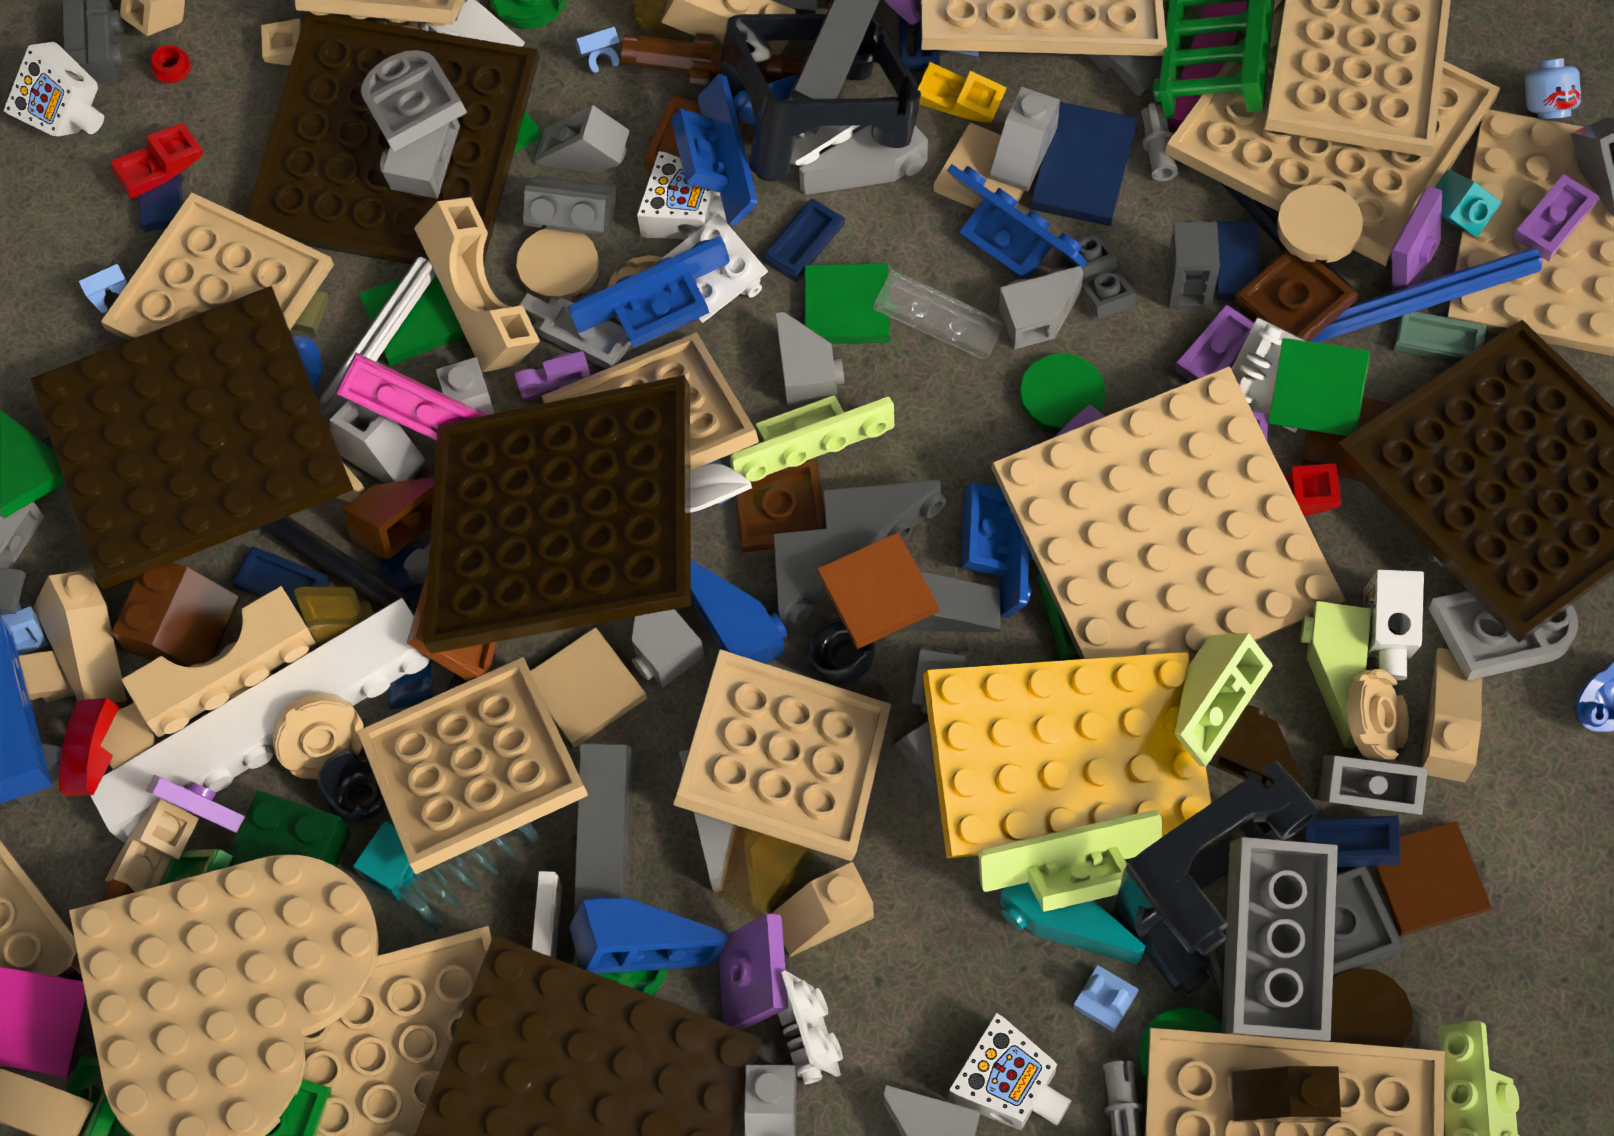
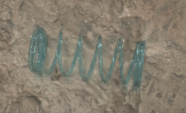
[397,823,539,931]

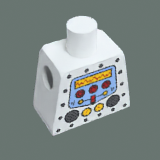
[3,42,104,137]
[637,151,727,240]
[1363,570,1424,681]
[949,1013,1072,1130]

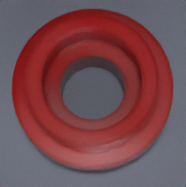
[150,45,191,83]

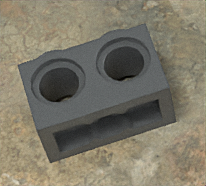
[1166,219,1220,309]

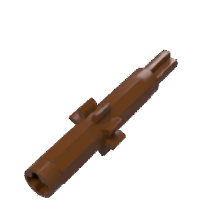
[621,33,804,86]

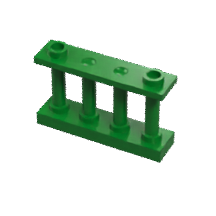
[1154,0,1275,119]

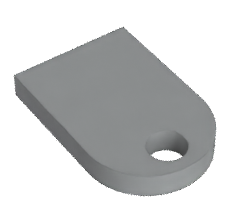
[361,50,467,152]
[1428,591,1578,681]

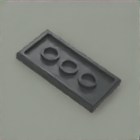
[1205,866,1404,1003]

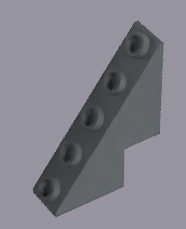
[774,480,946,628]

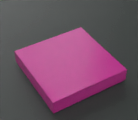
[0,967,86,1077]

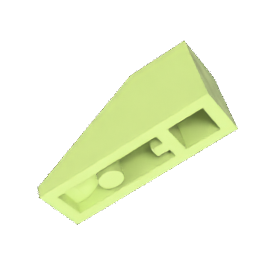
[1300,601,1371,749]
[1174,633,1273,767]

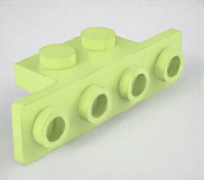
[730,395,895,481]
[978,810,1162,912]
[1437,1020,1519,1136]

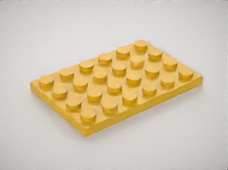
[923,652,1211,858]

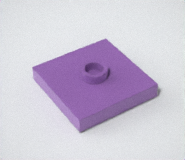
[1392,186,1442,292]
[719,913,788,1030]

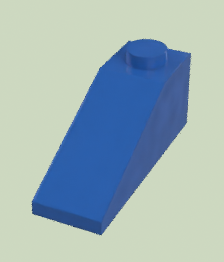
[691,560,787,664]
[569,896,728,974]

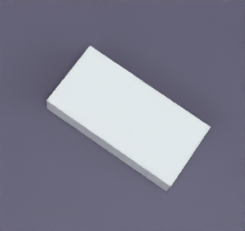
[532,871,563,959]

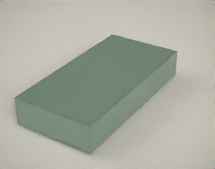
[1393,311,1487,363]

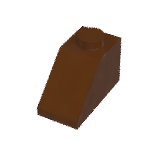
[343,477,434,560]

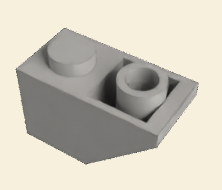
[999,266,1083,349]
[329,400,426,483]

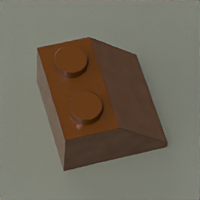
[111,562,240,667]

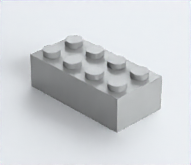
[1221,837,1338,1041]

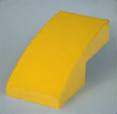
[915,62,1007,123]

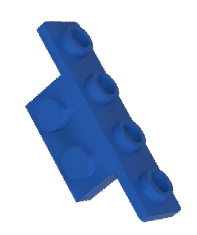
[671,74,757,226]
[947,164,1087,280]
[568,236,730,349]
[961,444,1032,618]

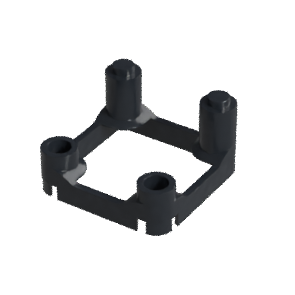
[718,14,921,182]
[1113,761,1320,994]

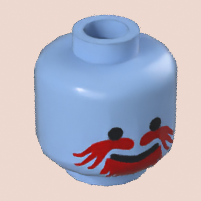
[1525,58,1581,119]

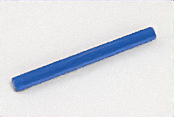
[1310,248,1543,343]

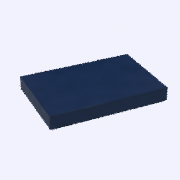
[1031,102,1138,226]

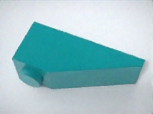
[1000,882,1146,965]

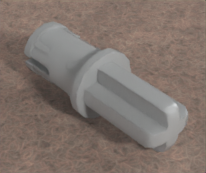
[1141,103,1178,181]
[1103,1061,1143,1136]

